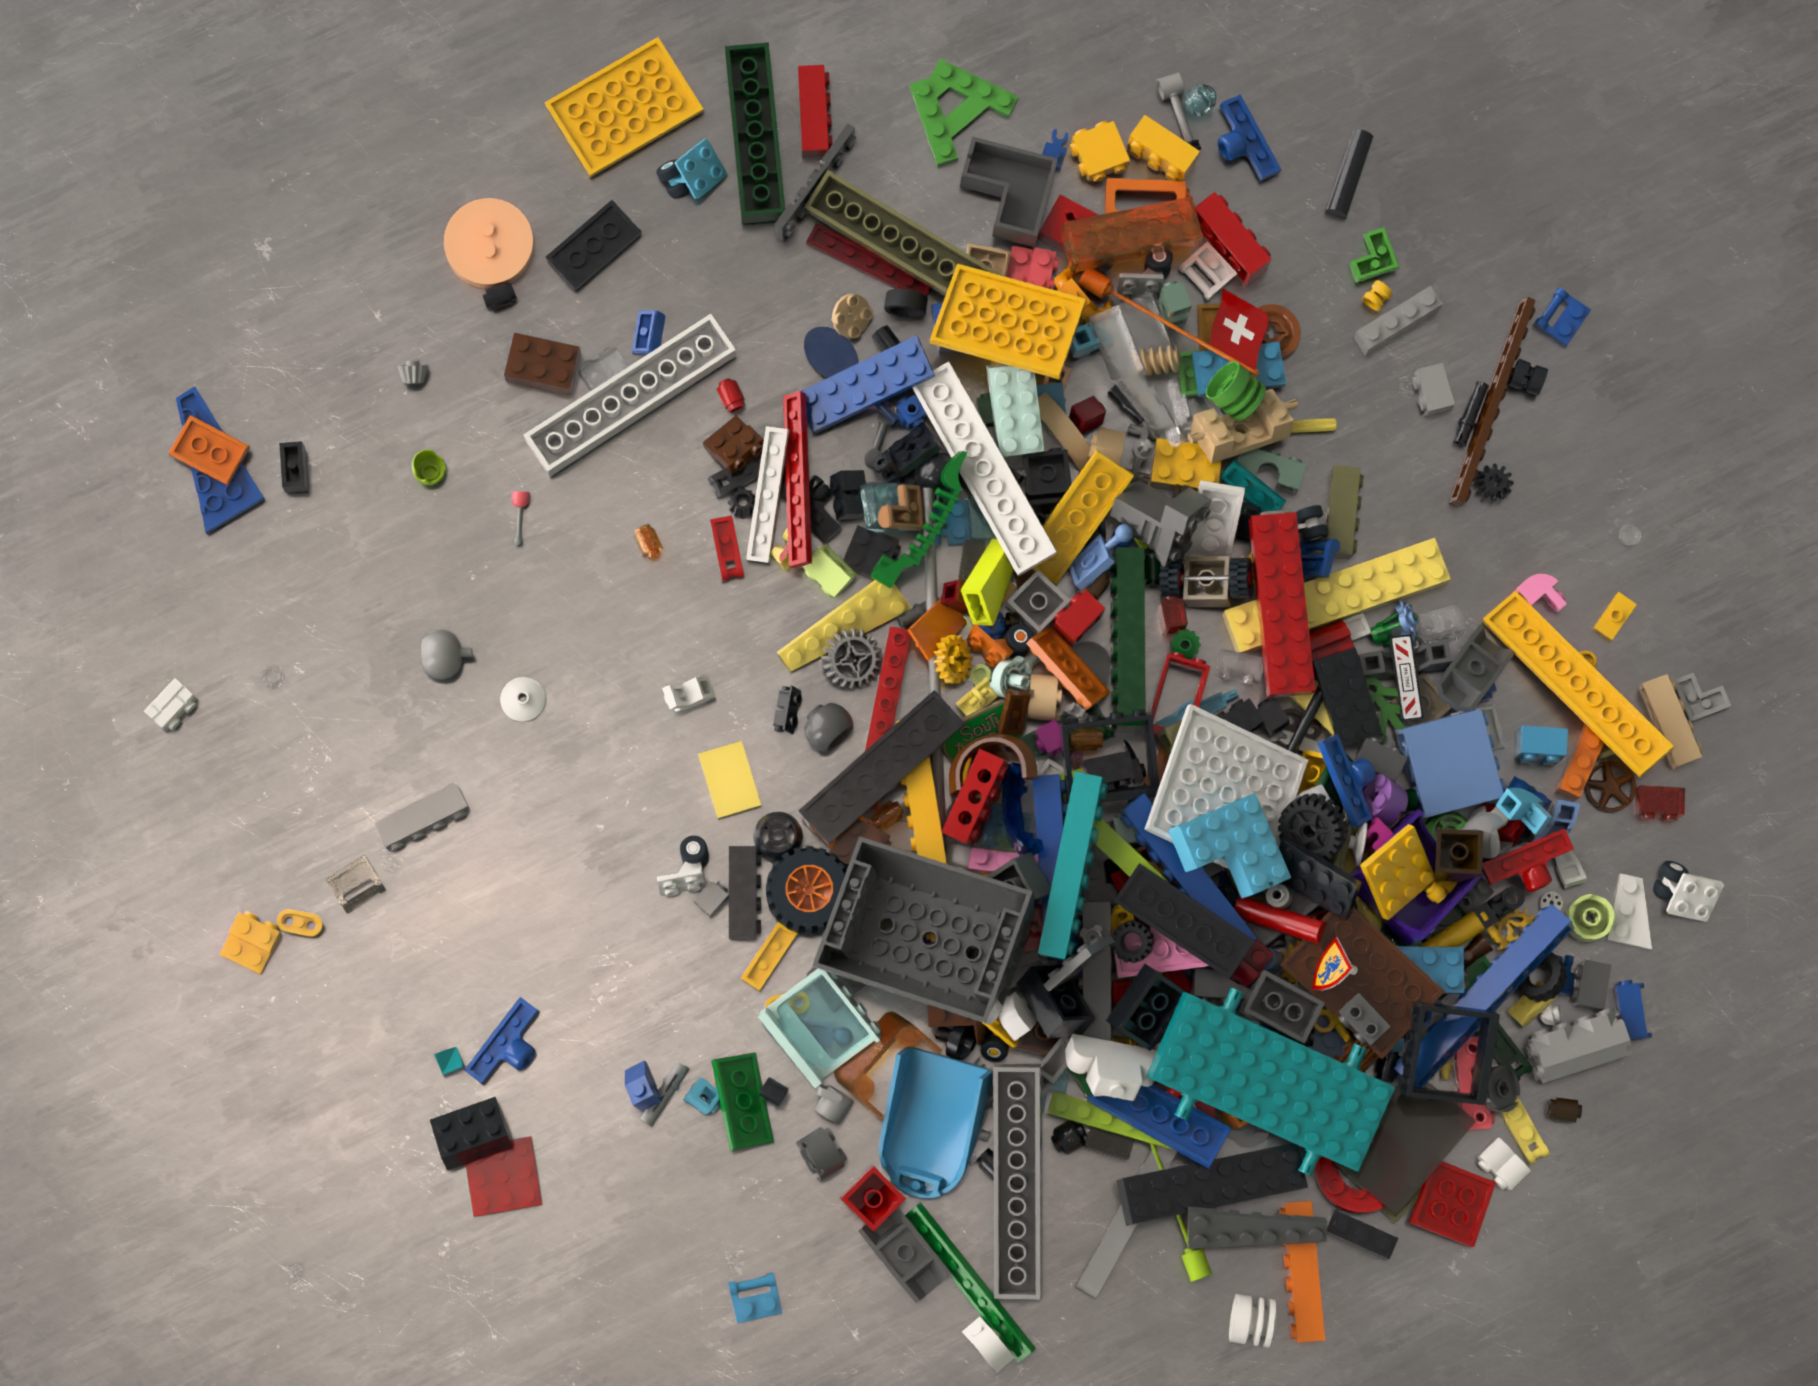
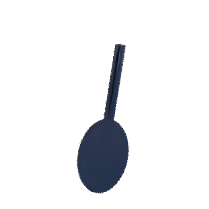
[804,327,899,425]

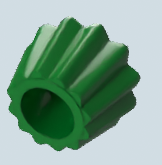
[1170,628,1201,659]

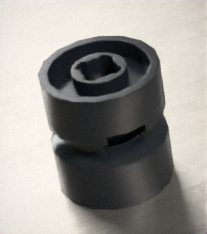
[1509,358,1548,396]

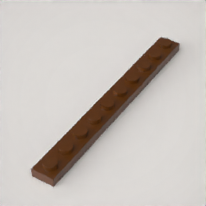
[1449,297,1536,506]

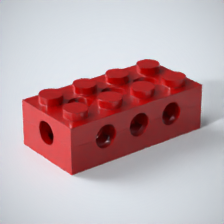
[941,749,1011,847]

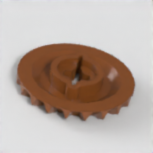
[1258,304,1301,358]

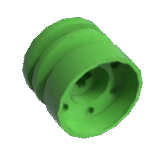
[1206,361,1266,421]

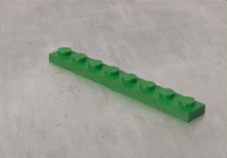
[905,1202,1036,1363]

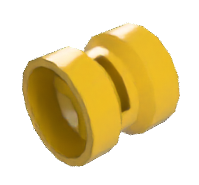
[1362,280,1393,311]

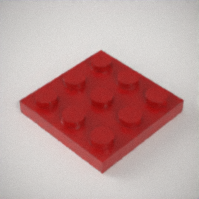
[465,1136,543,1217]
[1409,1158,1496,1247]

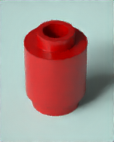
[716,378,745,413]

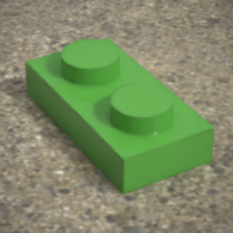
[1178,350,1199,398]

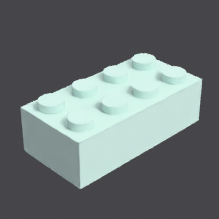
[986,363,1044,457]

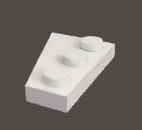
[1606,873,1652,950]

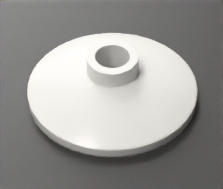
[500,677,546,722]
[1348,822,1367,867]

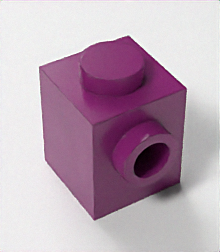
[1034,719,1062,757]

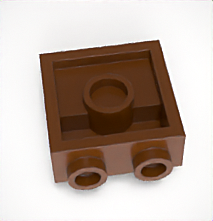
[702,415,764,474]
[828,819,892,866]

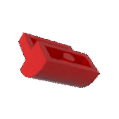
[1309,619,1359,661]

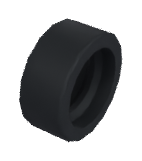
[884,289,928,318]

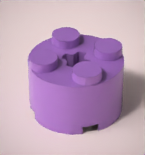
[1362,774,1408,826]

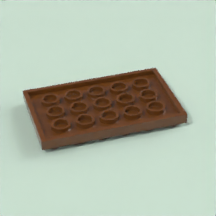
[1280,907,1445,1059]

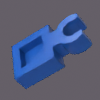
[1042,129,1068,171]

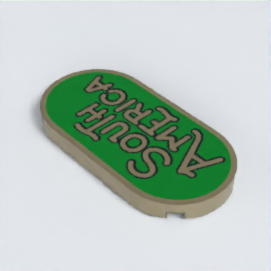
[942,699,1027,763]

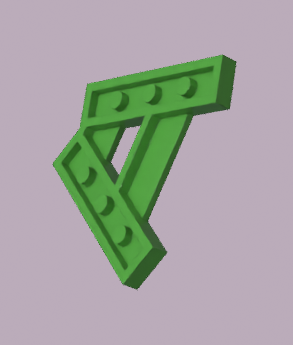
[909,59,1019,167]

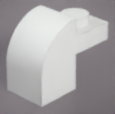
[662,676,715,712]
[998,991,1038,1041]
[962,1317,1014,1373]

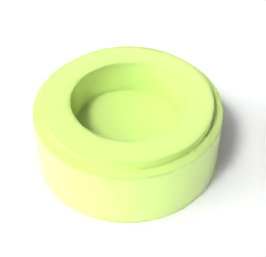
[969,664,992,686]

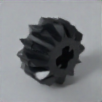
[1475,463,1514,502]

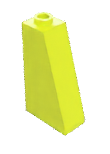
[961,539,1014,626]

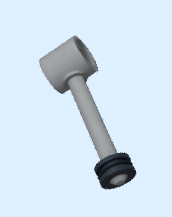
[1157,73,1201,151]

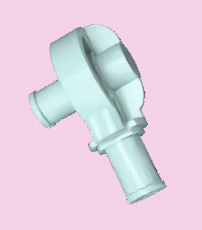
[989,652,1042,698]

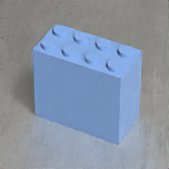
[1395,709,1506,818]

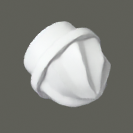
[1539,1004,1562,1026]

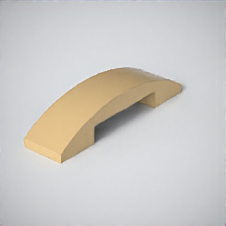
[1038,392,1091,473]

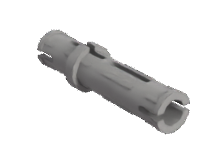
[640,1060,689,1126]

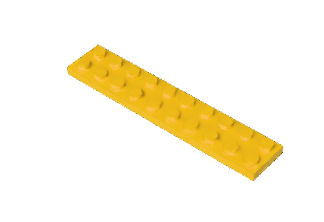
[1482,590,1674,778]

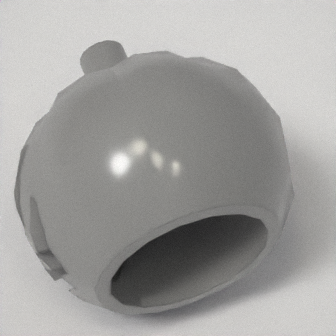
[421,629,473,679]

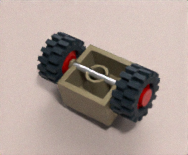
[1159,556,1254,607]

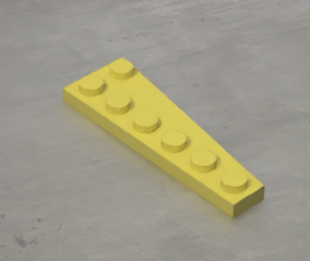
[777,580,911,671]

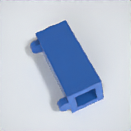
[1612,980,1652,1041]

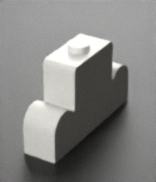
[1065,1034,1157,1101]

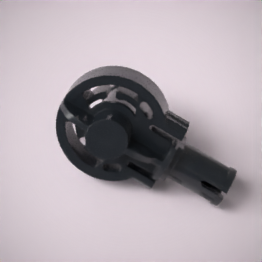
[935,1025,976,1060]

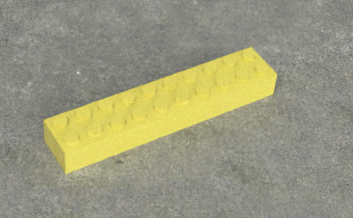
[1222,538,1451,657]

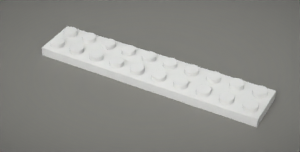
[912,361,1057,576]

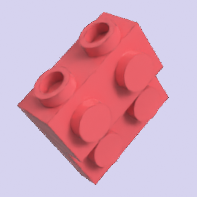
[1006,245,1059,290]

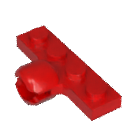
[1482,828,1574,892]

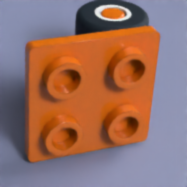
[966,624,1034,668]

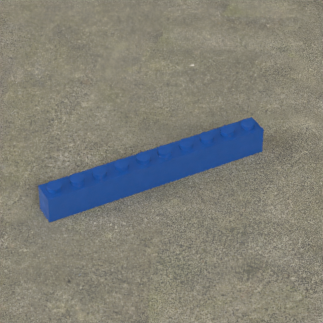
[1394,904,1574,1087]

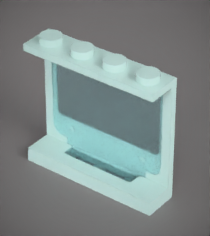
[758,969,882,1088]

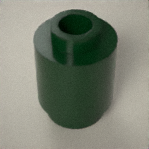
[1144,554,1161,588]

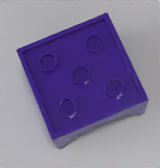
[1350,809,1484,945]

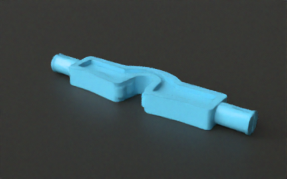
[1155,689,1239,727]

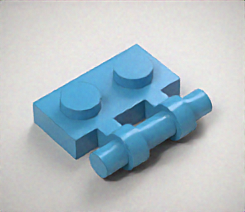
[934,499,970,546]

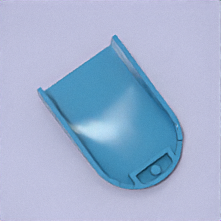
[879,1046,993,1198]

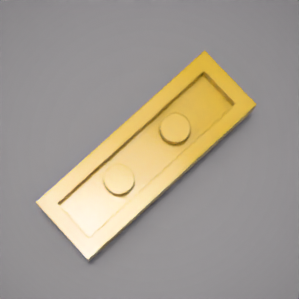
[741,922,797,991]

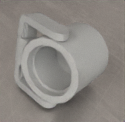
[814,1085,854,1124]

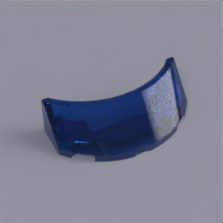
[1002,762,1043,856]

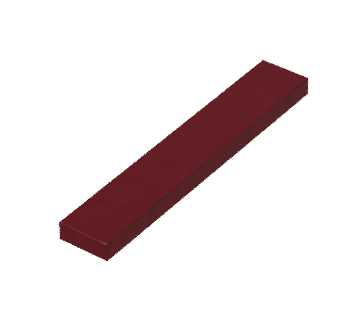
[806,223,932,296]

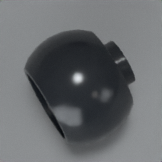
[753,811,803,861]

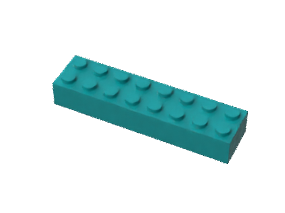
[1038,772,1108,961]

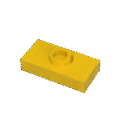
[1592,592,1637,642]

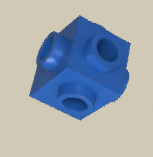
[896,395,927,431]

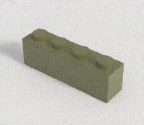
[1323,465,1364,559]

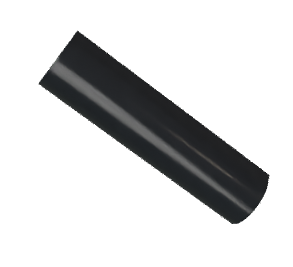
[1325,129,1373,219]

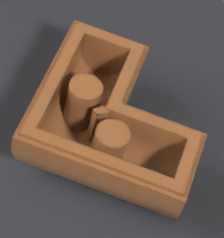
[878,484,924,531]

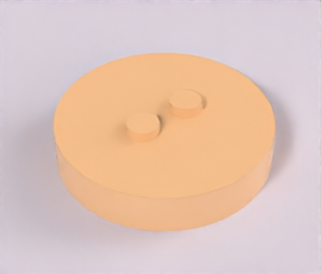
[444,198,534,289]

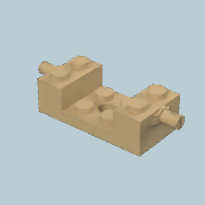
[1188,389,1298,464]

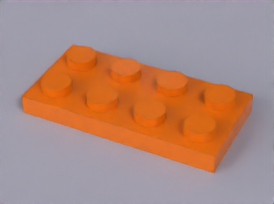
[1026,626,1111,710]

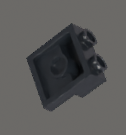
[1022,448,1072,498]
[843,525,901,581]

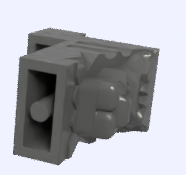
[1110,480,1211,567]

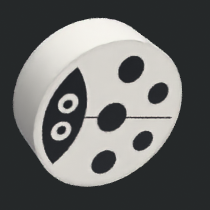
[1539,891,1563,910]

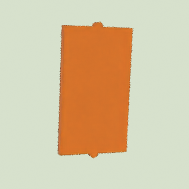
[908,597,967,660]

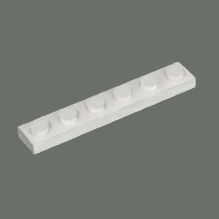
[746,426,789,563]

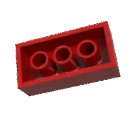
[1190,192,1271,287]

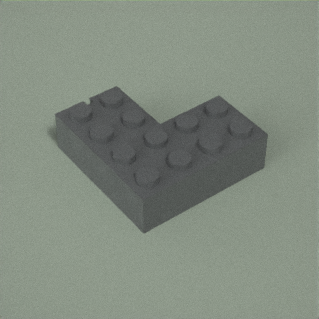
[960,137,1058,247]

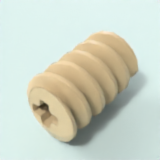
[1133,344,1181,377]

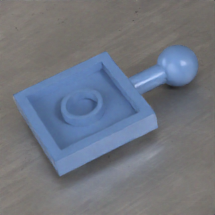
[1069,524,1133,591]

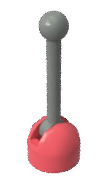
[511,491,530,546]

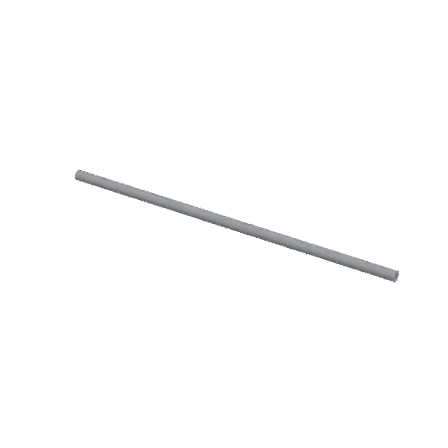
[922,488,946,851]

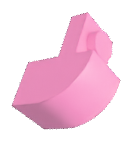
[1516,574,1567,614]

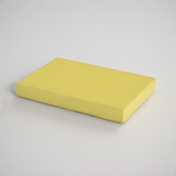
[698,741,761,819]

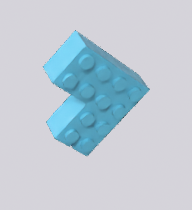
[1168,793,1291,898]

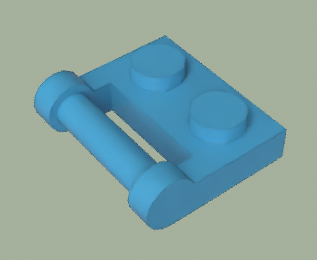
[728,1272,782,1323]

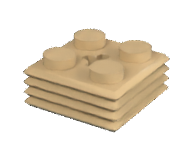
[966,243,1011,277]

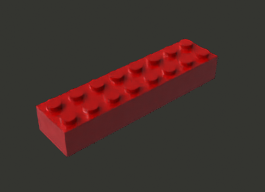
[1248,512,1315,698]

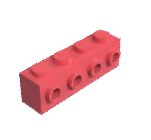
[1453,1037,1495,1132]

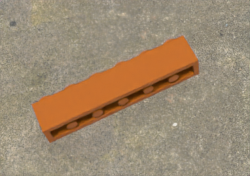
[1279,1201,1325,1343]

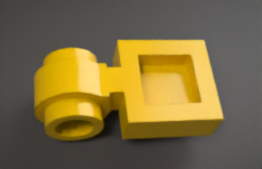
[1424,873,1458,904]

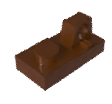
[998,689,1031,735]

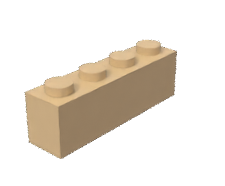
[1638,674,1703,770]

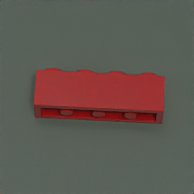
[798,65,833,157]

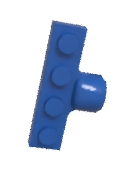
[1218,94,1282,181]
[1317,734,1376,828]
[464,997,540,1085]

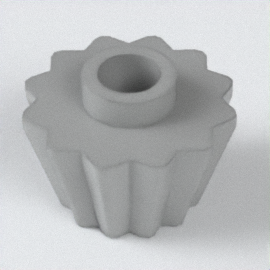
[397,360,428,384]

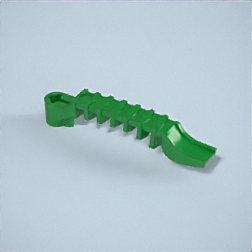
[870,451,967,588]

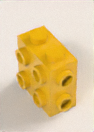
[1070,121,1130,182]

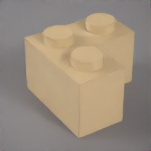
[1089,427,1125,464]

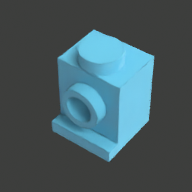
[683,1077,720,1115]

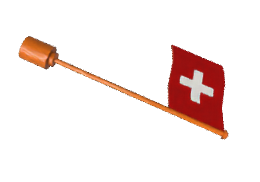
[1078,266,1268,377]

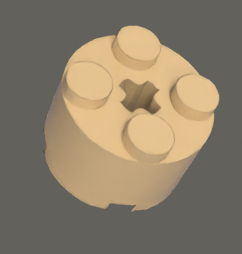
[1028,674,1062,721]

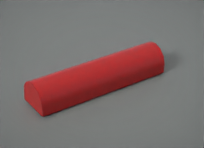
[1234,896,1327,945]

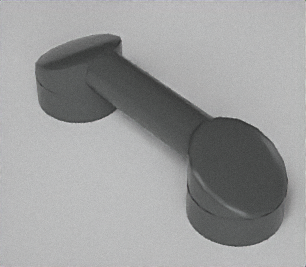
[864,411,894,469]

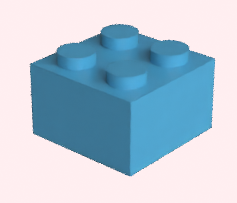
[1514,725,1568,766]

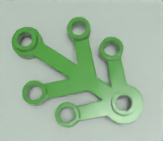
[1366,678,1424,745]

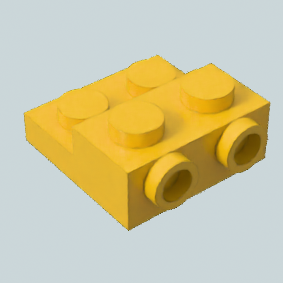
[219,911,282,975]

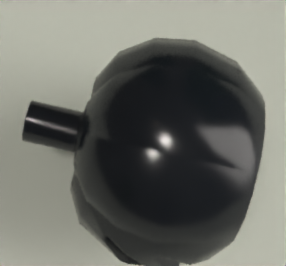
[913,453,963,503]

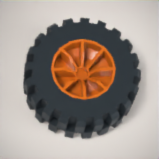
[766,846,847,935]

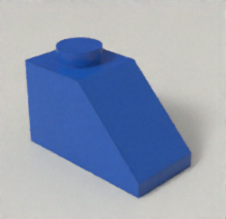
[625,1060,662,1111]

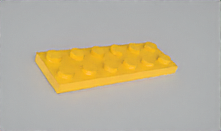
[1032,449,1134,584]

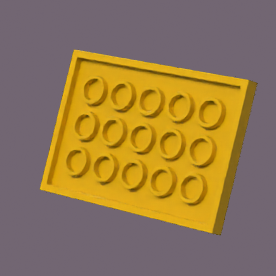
[545,37,704,178]
[930,264,1086,379]

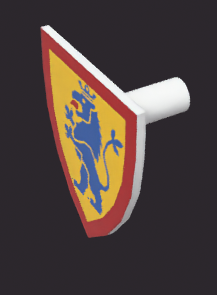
[1312,937,1358,991]

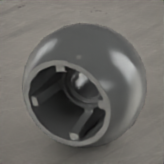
[804,703,854,752]

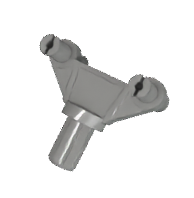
[1124,423,1162,484]

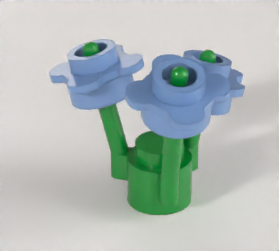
[1370,600,1419,646]

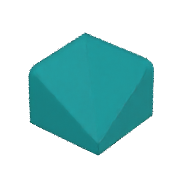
[434,1046,465,1076]

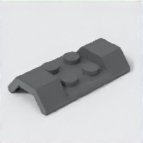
[1436,624,1515,712]
[858,1208,952,1303]

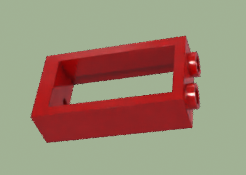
[1143,652,1211,738]

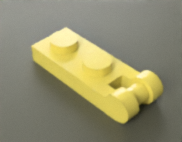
[1500,1098,1550,1165]

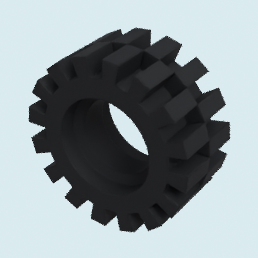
[1111,920,1154,963]

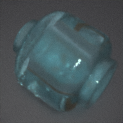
[1184,83,1217,116]

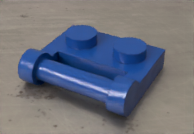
[1534,288,1591,347]
[1300,539,1340,578]

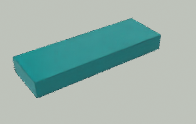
[1220,459,1286,512]

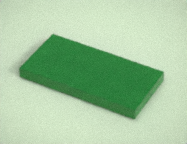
[711,1052,774,1151]

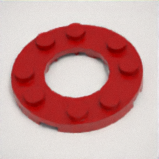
[1315,1125,1408,1214]

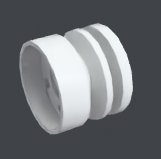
[1229,1294,1277,1348]

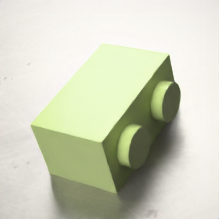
[802,544,857,597]

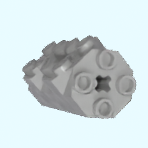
[1524,1008,1632,1084]

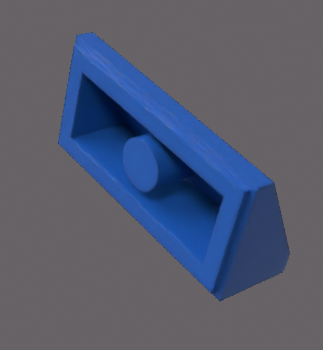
[631,310,665,356]

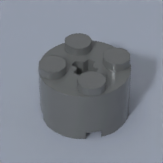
[796,1127,847,1181]

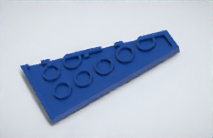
[176,387,265,534]

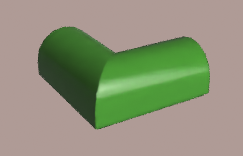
[1350,227,1400,283]

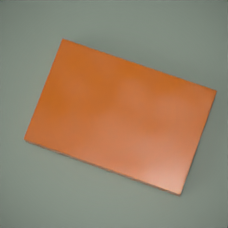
[168,415,250,486]

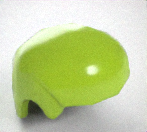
[412,449,446,486]

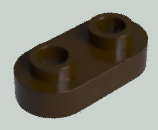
[1283,708,1322,741]

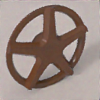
[1586,761,1636,812]

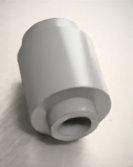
[1266,884,1292,909]

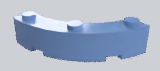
[1482,800,1580,880]

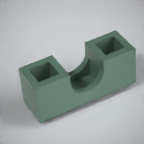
[1157,281,1192,330]
[1237,448,1306,494]

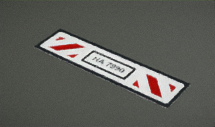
[1390,634,1424,721]

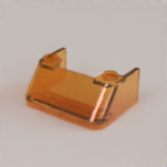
[834,1012,943,1121]

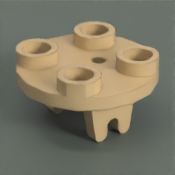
[831,294,873,338]

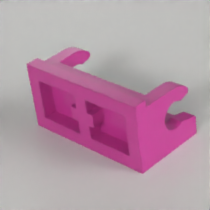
[1354,817,1393,853]

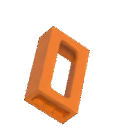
[1104,178,1190,230]

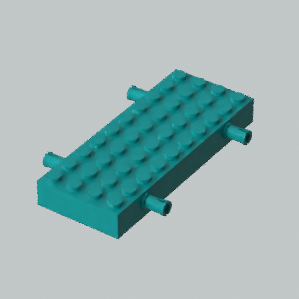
[1146,987,1395,1176]

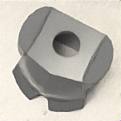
[1459,806,1513,858]

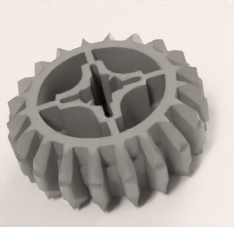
[821,628,882,689]

